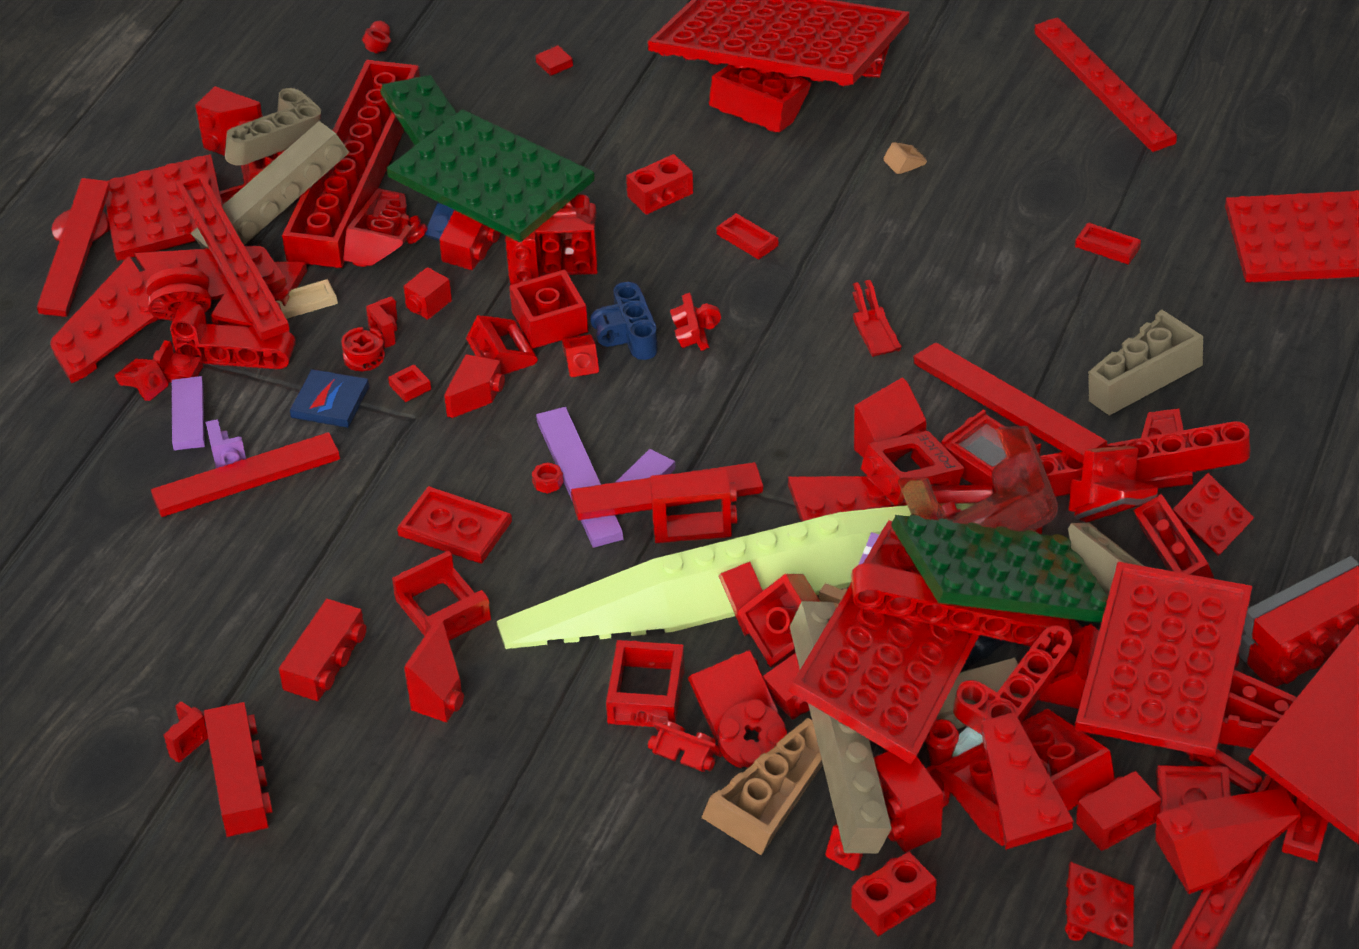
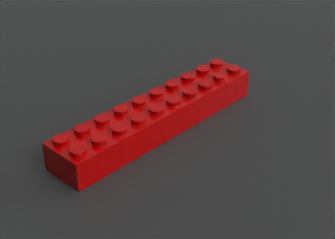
[282,60,420,268]

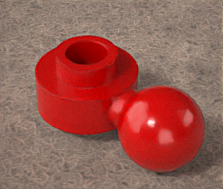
[362,21,391,53]

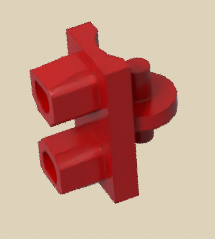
[670,292,721,351]

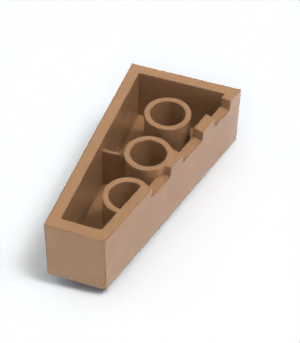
[701,718,823,855]

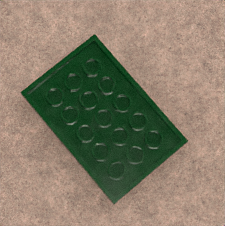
[387,109,595,242]
[891,515,1108,623]

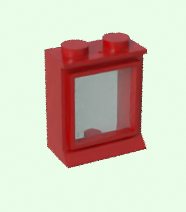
[941,409,1041,500]

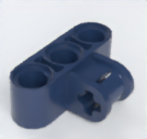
[590,282,658,360]

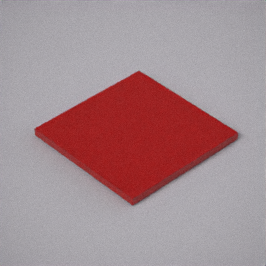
[1248,624,1359,844]

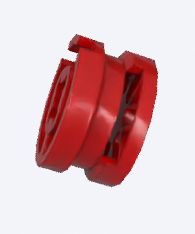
[341,327,385,372]

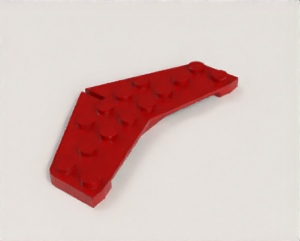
[50,246,287,383]

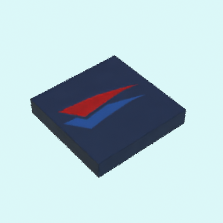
[290,369,369,428]

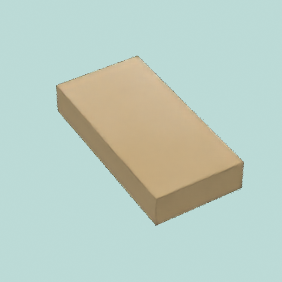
[276,279,338,319]

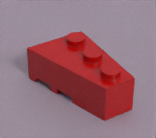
[439,210,501,270]

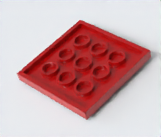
[105,154,223,261]

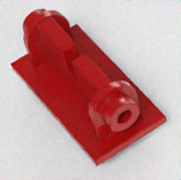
[648,721,722,772]

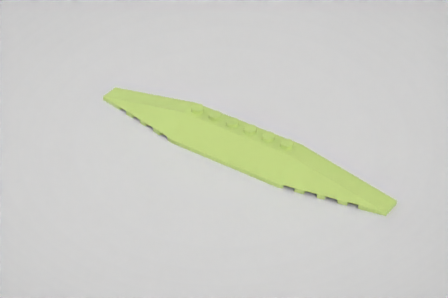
[497,503,993,649]

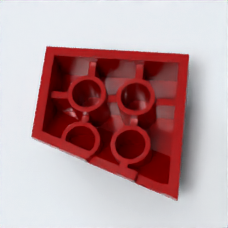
[709,64,811,133]

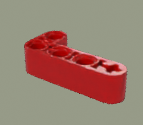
[170,301,296,369]
[953,625,1072,735]

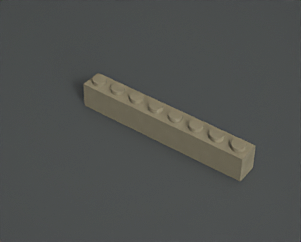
[790,601,892,853]

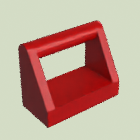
[466,315,538,374]

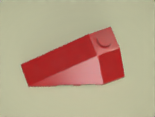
[343,188,410,267]

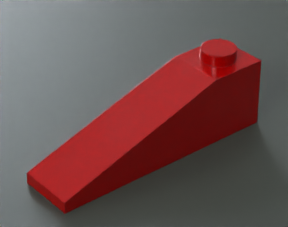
[1155,788,1301,894]

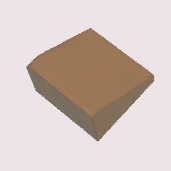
[884,142,927,174]

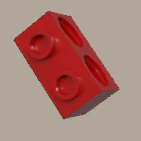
[626,154,693,215]
[851,852,936,936]

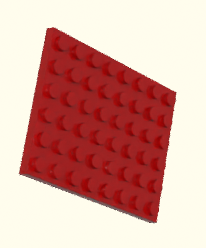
[648,0,909,86]

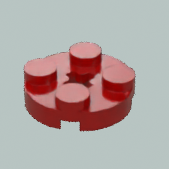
[717,699,787,768]

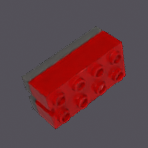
[1238,556,1359,688]

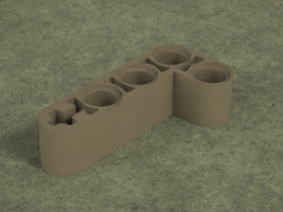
[225,88,321,166]

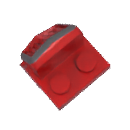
[1069,446,1158,522]

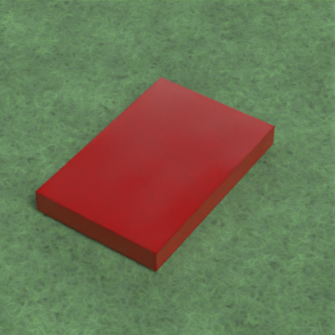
[397,486,512,564]

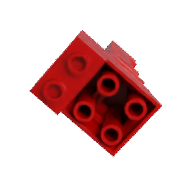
[505,194,597,285]

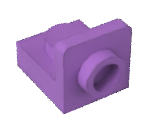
[206,419,246,468]

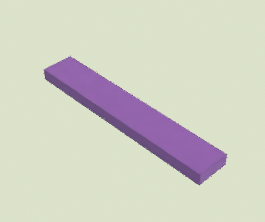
[536,407,623,548]

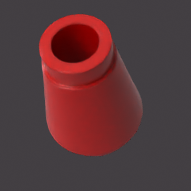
[925,719,959,766]

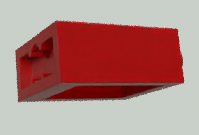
[650,470,737,543]
[606,640,685,727]

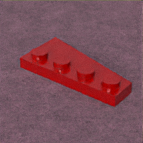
[788,476,927,522]
[981,712,1073,849]

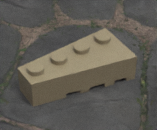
[1089,309,1203,415]

